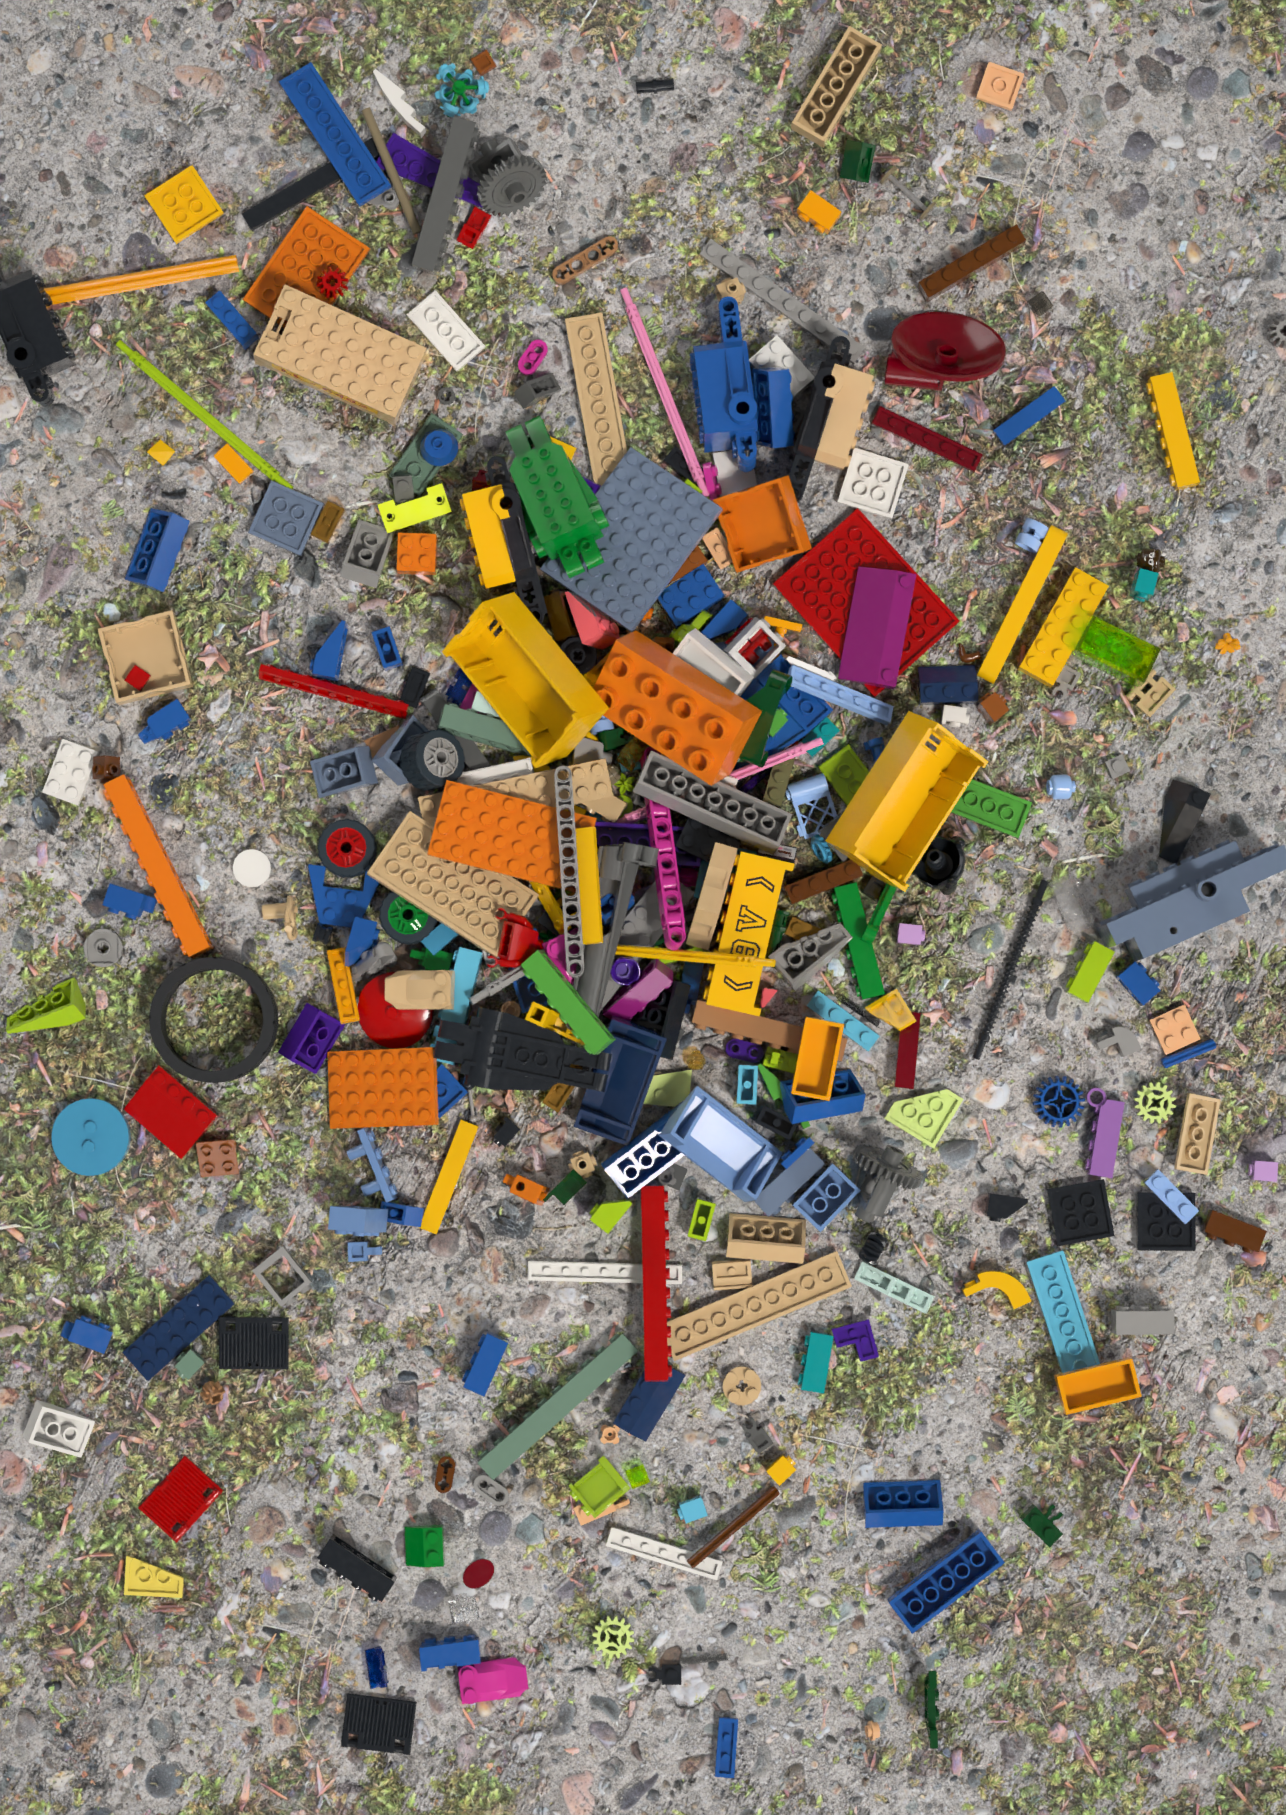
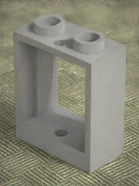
[723,617,786,679]
[252,1246,313,1307]

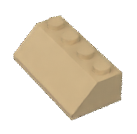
[726,1213,806,1264]

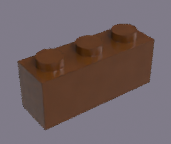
[1202,1209,1267,1254]

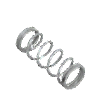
[316,988,359,1007]

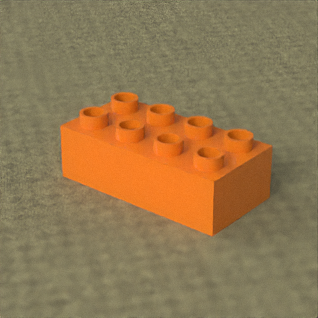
[593,630,762,786]

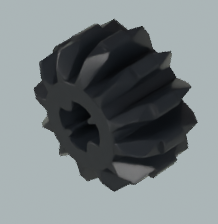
[859,1231,887,1265]

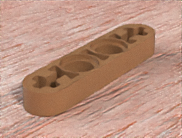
[552,236,618,285]

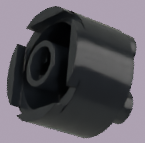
[560,637,597,676]

